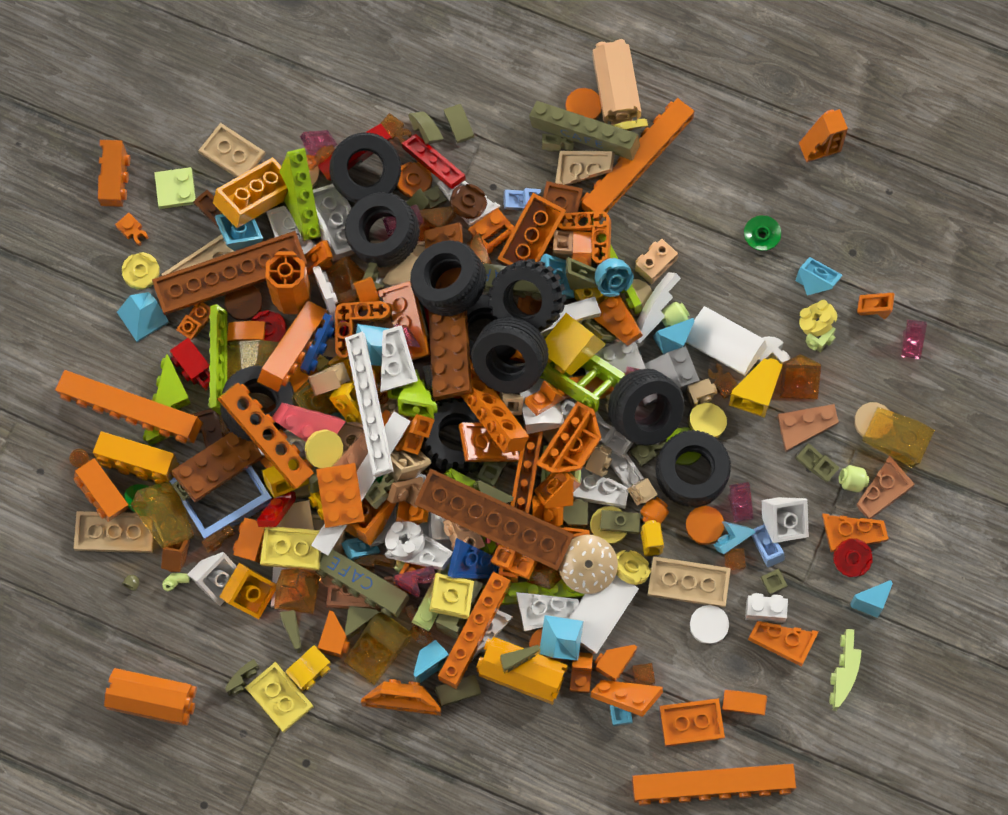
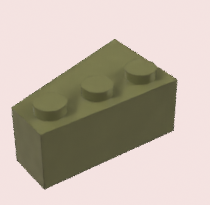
[435,578,484,640]

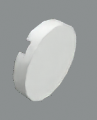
[690,605,729,645]

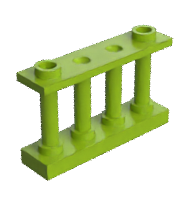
[540,355,625,413]

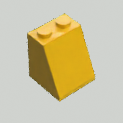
[545,313,605,375]
[729,358,783,418]

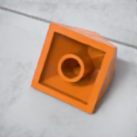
[534,472,581,508]

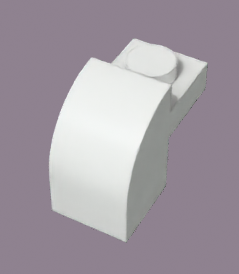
[755,336,791,372]

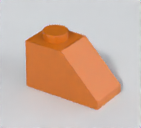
[572,231,592,267]
[318,610,350,658]
[595,645,637,681]

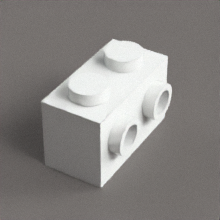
[745,593,788,623]

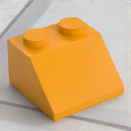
[219,563,279,619]

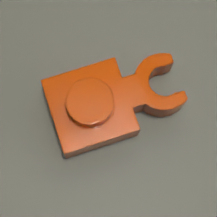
[115,213,149,246]

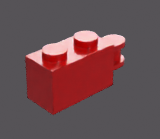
[170,338,210,391]

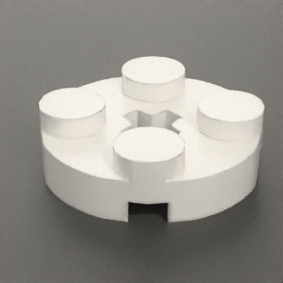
[385,521,425,560]

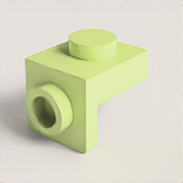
[805,327,836,353]

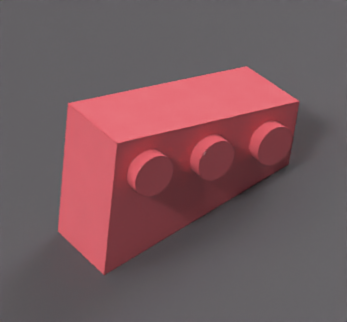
[272,403,346,442]

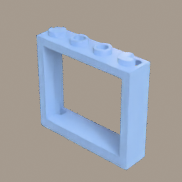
[169,466,272,543]

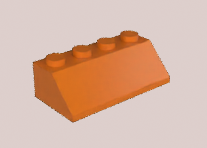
[497,193,566,266]

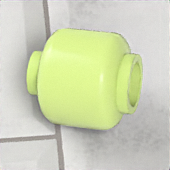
[662,302,690,328]
[839,465,869,492]

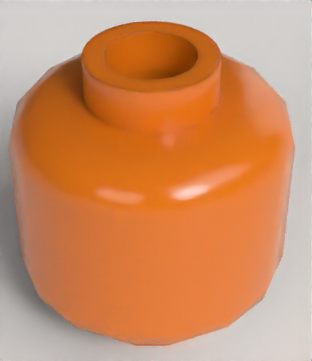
[640,497,669,524]

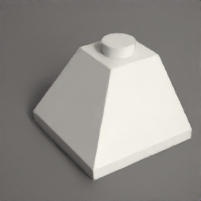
[762,497,809,543]
[187,552,237,606]

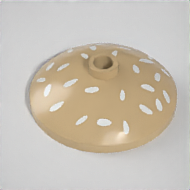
[559,535,618,594]

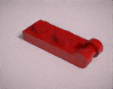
[257,491,296,527]

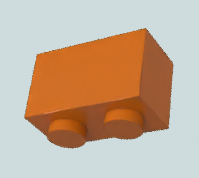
[233,518,265,563]

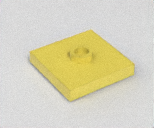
[429,573,474,619]

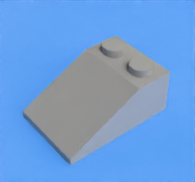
[642,346,700,406]

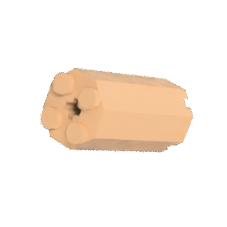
[592,39,641,125]

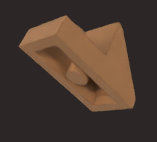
[553,230,573,260]
[387,477,423,508]

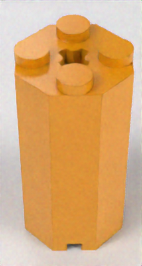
[476,637,568,705]

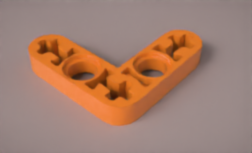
[558,211,611,265]
[335,301,391,359]

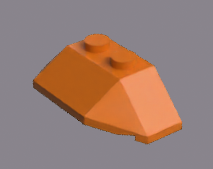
[536,401,601,474]
[361,679,441,716]

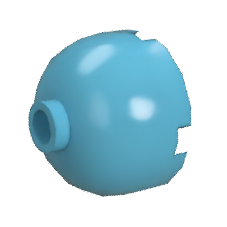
[594,258,634,297]

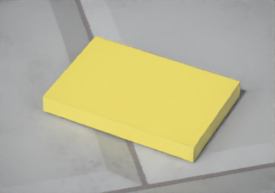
[260,527,322,571]
[245,662,314,733]

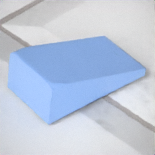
[751,524,785,567]

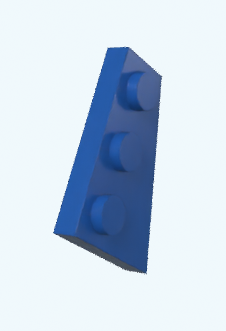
[300,313,335,375]
[448,538,500,579]

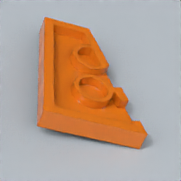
[748,621,819,667]

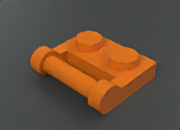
[468,208,515,255]

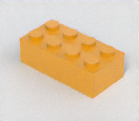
[213,157,288,228]
[93,431,179,486]

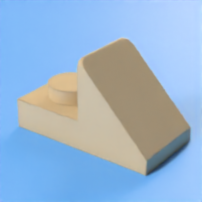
[308,362,350,395]

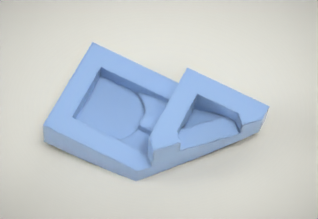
[504,188,541,210]

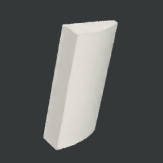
[313,184,355,261]
[685,306,767,376]
[513,363,564,434]
[569,575,639,654]

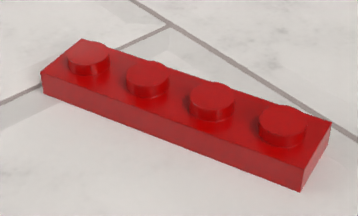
[402,134,466,190]

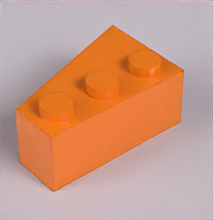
[799,109,848,162]
[98,140,130,207]
[74,458,128,522]

